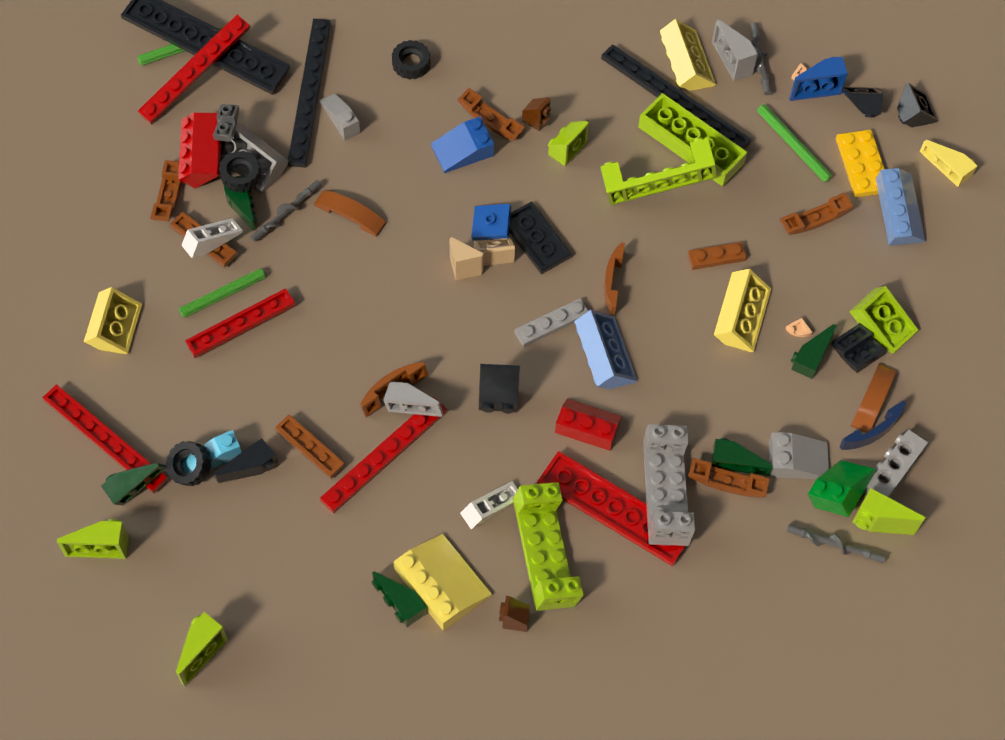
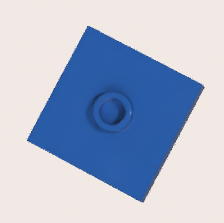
[471,204,511,241]

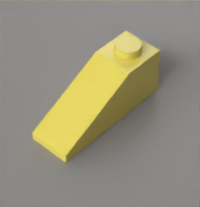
[920,140,977,187]

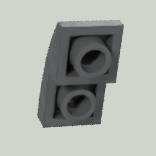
[213,104,239,142]

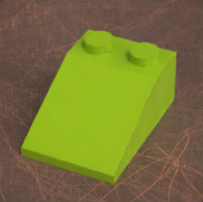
[849,286,918,354]
[852,488,925,535]
[57,519,129,559]
[176,612,228,686]

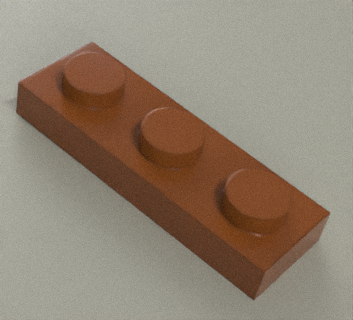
[688,242,746,270]

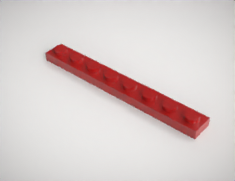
[138,14,251,125]
[42,384,168,494]
[320,397,447,514]

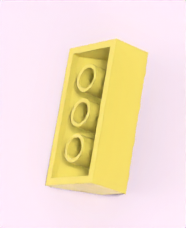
[660,19,716,91]
[714,269,771,352]

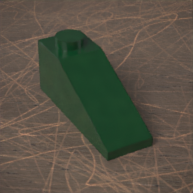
[790,324,837,379]
[711,438,773,476]
[101,463,167,506]

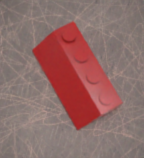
[178,112,221,188]

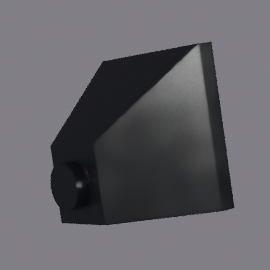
[897,83,938,128]
[842,87,883,117]

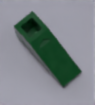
[224,175,257,230]
[371,571,427,627]

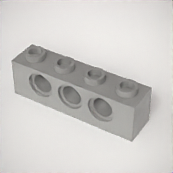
[863,429,928,498]

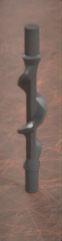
[751,23,771,95]
[250,180,321,242]
[786,524,886,563]

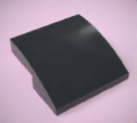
[831,323,886,373]

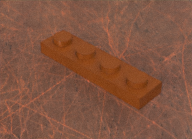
[170,212,237,268]
[275,415,345,479]

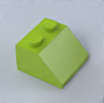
[548,121,589,166]

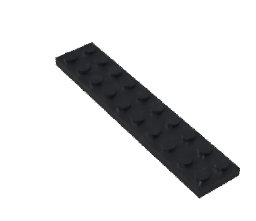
[121,0,290,95]

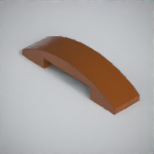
[458,88,525,141]
[150,160,181,222]
[314,190,386,237]
[780,192,854,235]
[604,242,625,316]
[360,362,428,417]
[851,363,897,433]
[688,458,770,498]

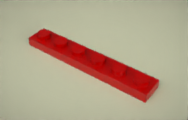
[185,288,295,358]

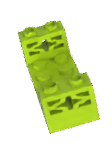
[600,138,717,205]
[513,482,584,611]

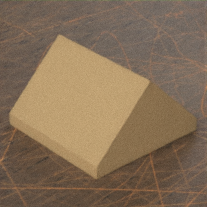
[449,237,484,280]
[474,237,515,266]

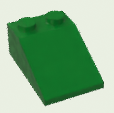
[808,460,876,517]

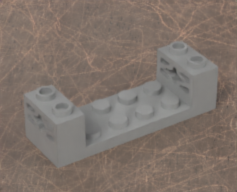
[643,424,695,546]

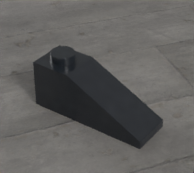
[214,438,278,483]

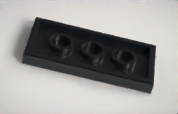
[509,201,572,275]

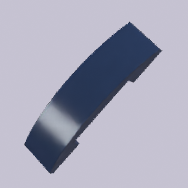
[839,400,906,450]

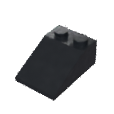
[479,364,520,414]

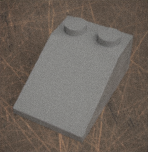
[712,20,758,81]
[769,432,829,479]

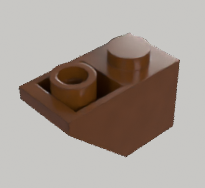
[522,97,551,131]
[499,596,530,632]

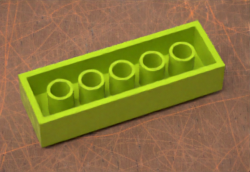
[638,93,747,187]

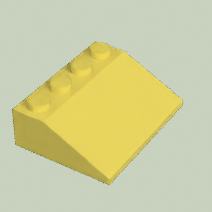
[394,534,492,631]

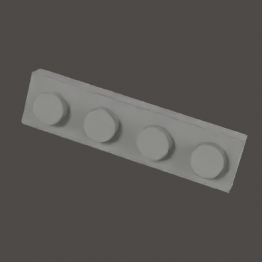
[514,298,588,347]

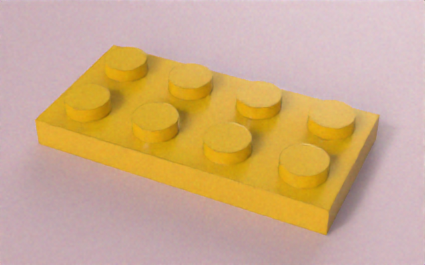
[836,129,884,197]

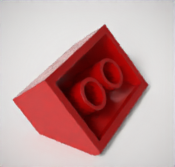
[555,398,622,451]

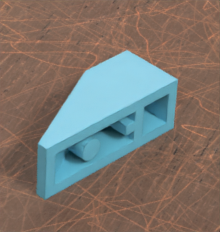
[181,430,242,473]

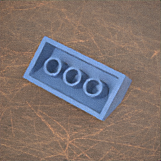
[876,168,925,246]
[575,310,637,389]

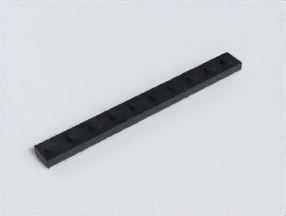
[288,18,331,168]
[601,44,751,150]

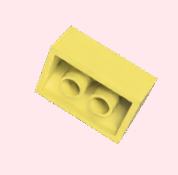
[84,287,142,354]

